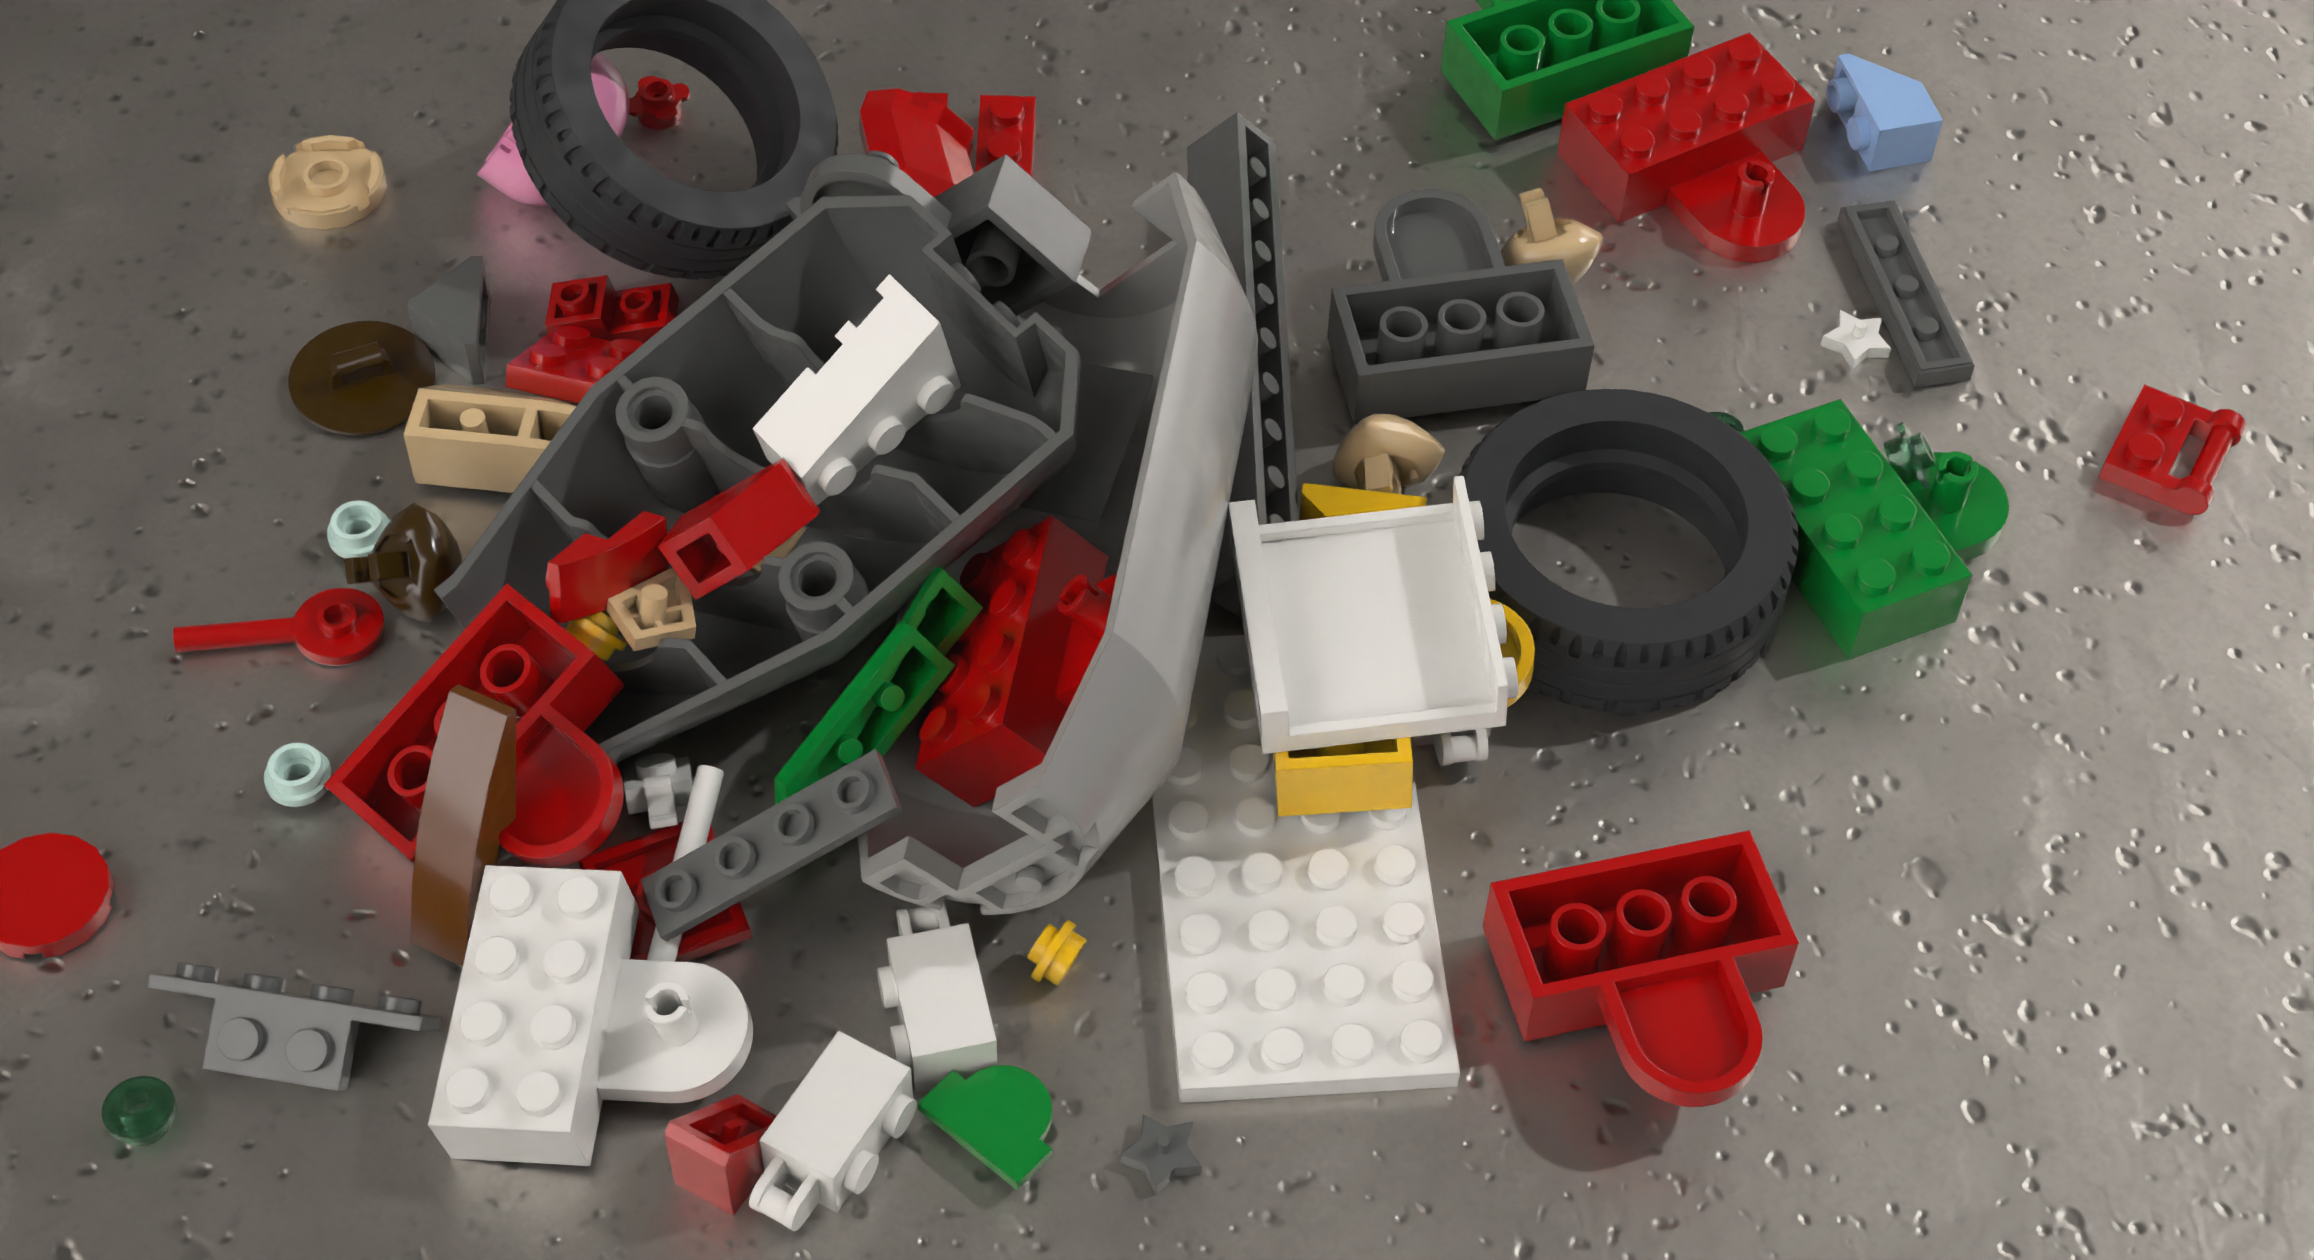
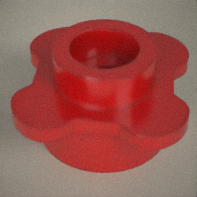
[629,76,690,130]

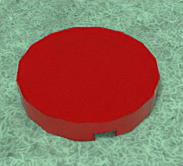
[0,832,114,959]

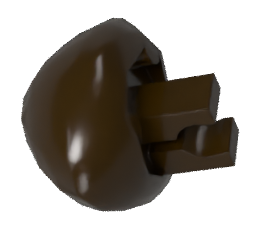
[344,503,462,623]

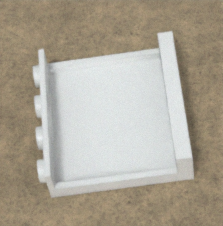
[1229,476,1518,754]

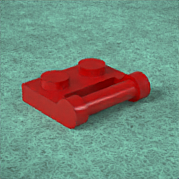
[2098,384,2246,515]

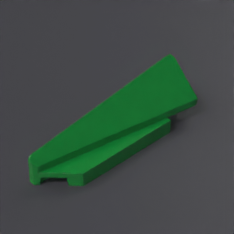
[775,567,983,805]

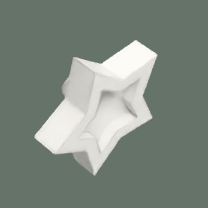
[1820,310,1891,370]

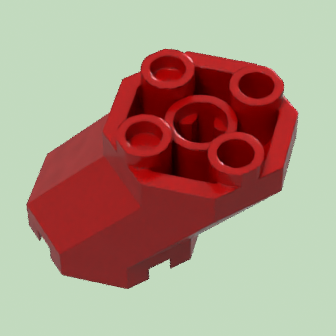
[859,88,975,197]

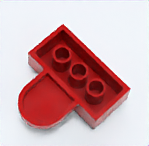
[1557,32,1815,263]
[915,515,1117,808]
[324,584,625,868]
[1482,830,1799,1107]

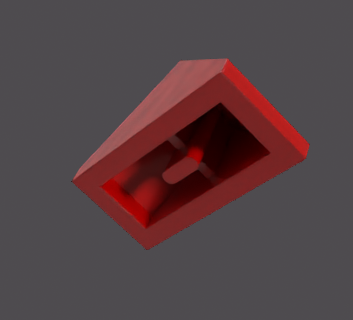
[664,1094,777,1216]

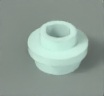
[327,500,389,558]
[264,743,333,807]

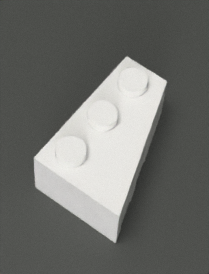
[753,274,961,505]

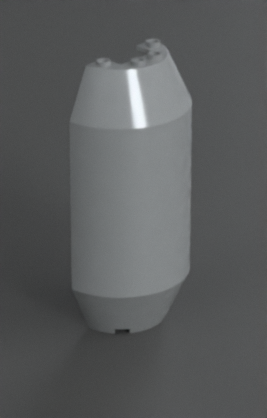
[858,172,1258,915]

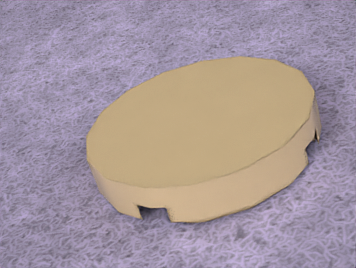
[268,135,387,230]

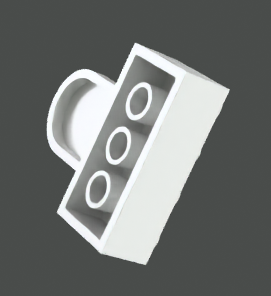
[428,865,753,1166]

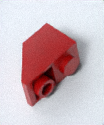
[658,457,820,600]

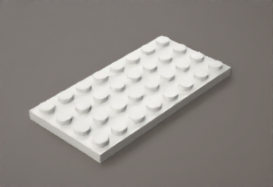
[1151,635,1460,1103]

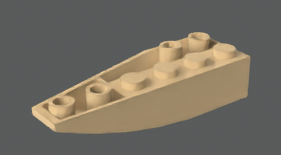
[403,384,578,493]

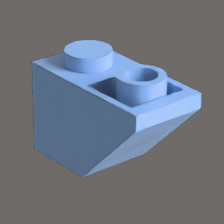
[1826,53,1943,171]

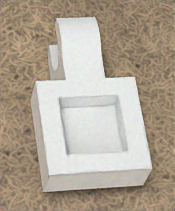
[623,753,693,829]

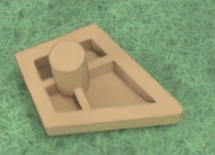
[607,568,696,651]

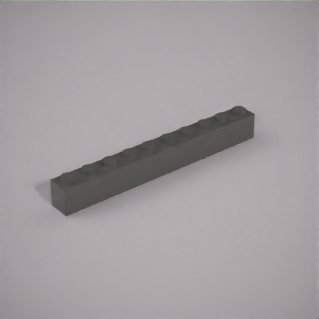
[1187,112,1299,618]

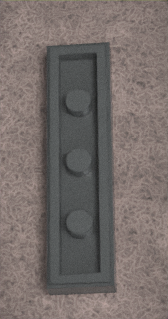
[1837,200,1975,388]

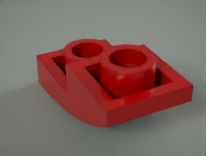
[545,275,679,343]
[545,511,668,623]

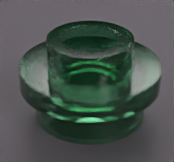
[101,1076,177,1146]

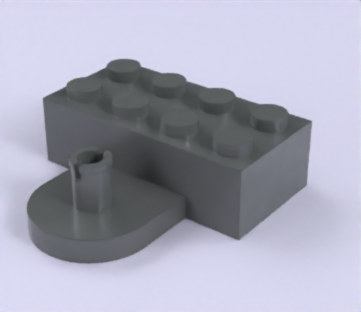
[800,151,1092,316]
[1327,189,1595,424]

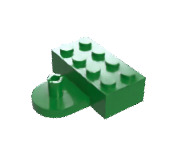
[1440,0,1695,140]
[1740,399,2009,660]

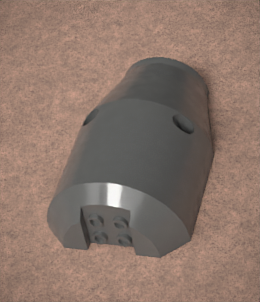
[434,195,1080,764]

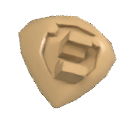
[1500,188,1603,286]
[1333,413,1445,494]

